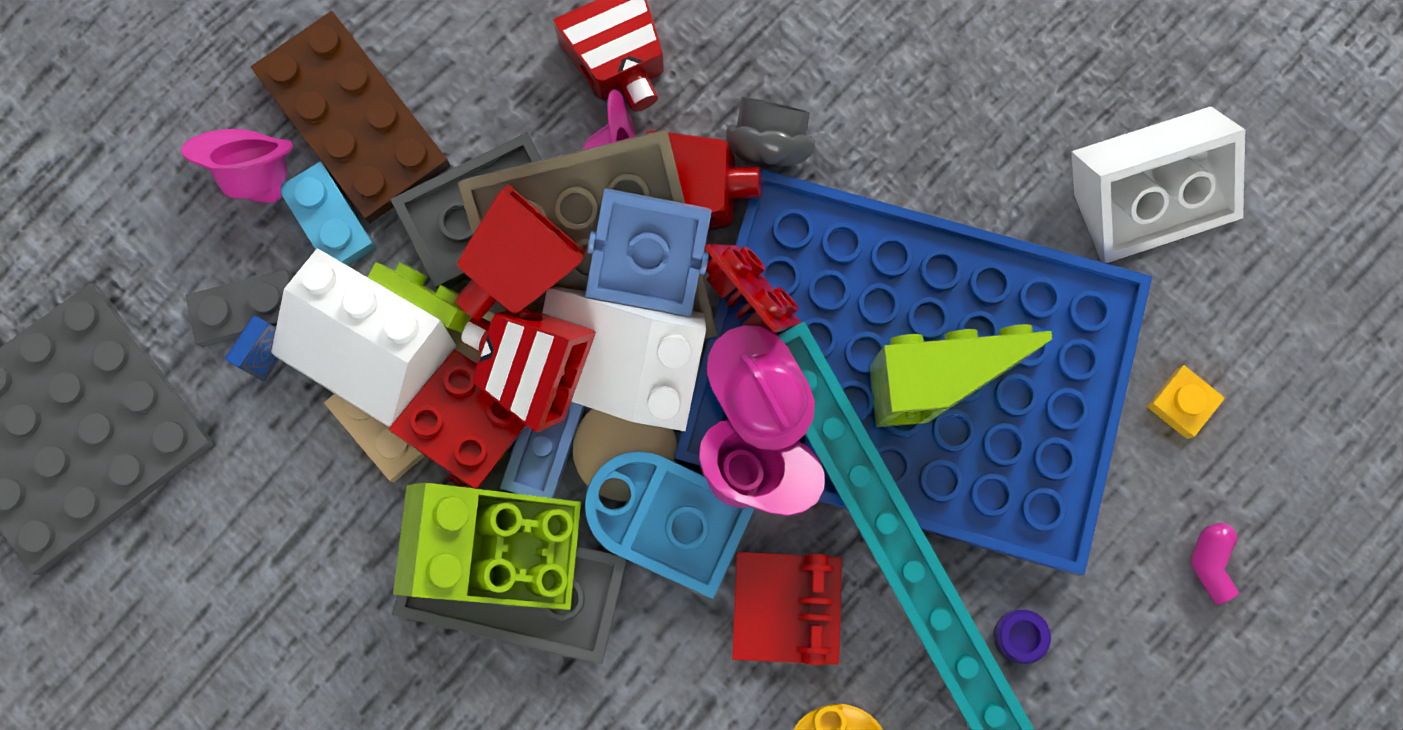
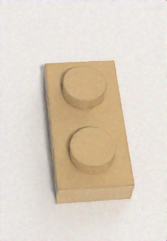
[324,394,425,483]

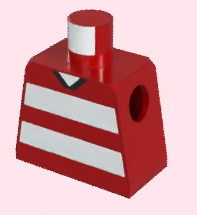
[553,0,664,112]
[462,308,596,432]

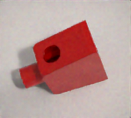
[646,130,763,230]
[455,184,586,320]

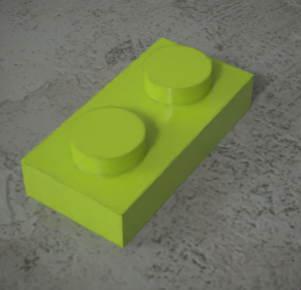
[367,262,472,333]

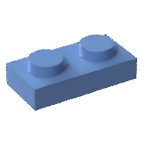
[500,401,585,498]

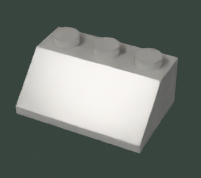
[1071,106,1245,263]
[271,248,457,428]

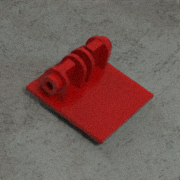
[704,244,802,335]
[388,349,526,489]
[732,552,842,665]

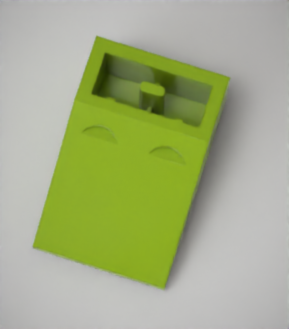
[869,324,1052,427]
[393,482,581,610]

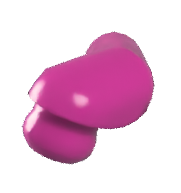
[1191,523,1239,605]

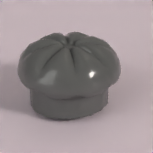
[726,97,816,166]

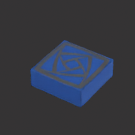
[225,315,279,382]

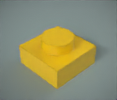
[1146,365,1225,439]

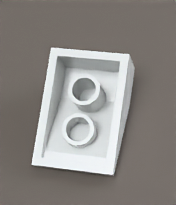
[543,286,706,431]

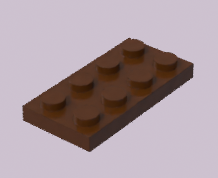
[250,10,451,224]

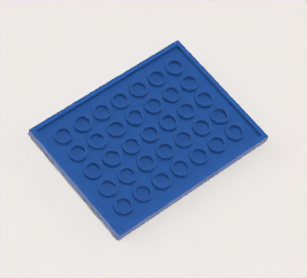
[674,169,1152,576]

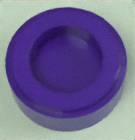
[994,610,1051,664]

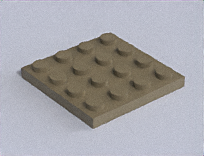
[458,129,718,339]

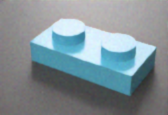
[281,161,377,266]

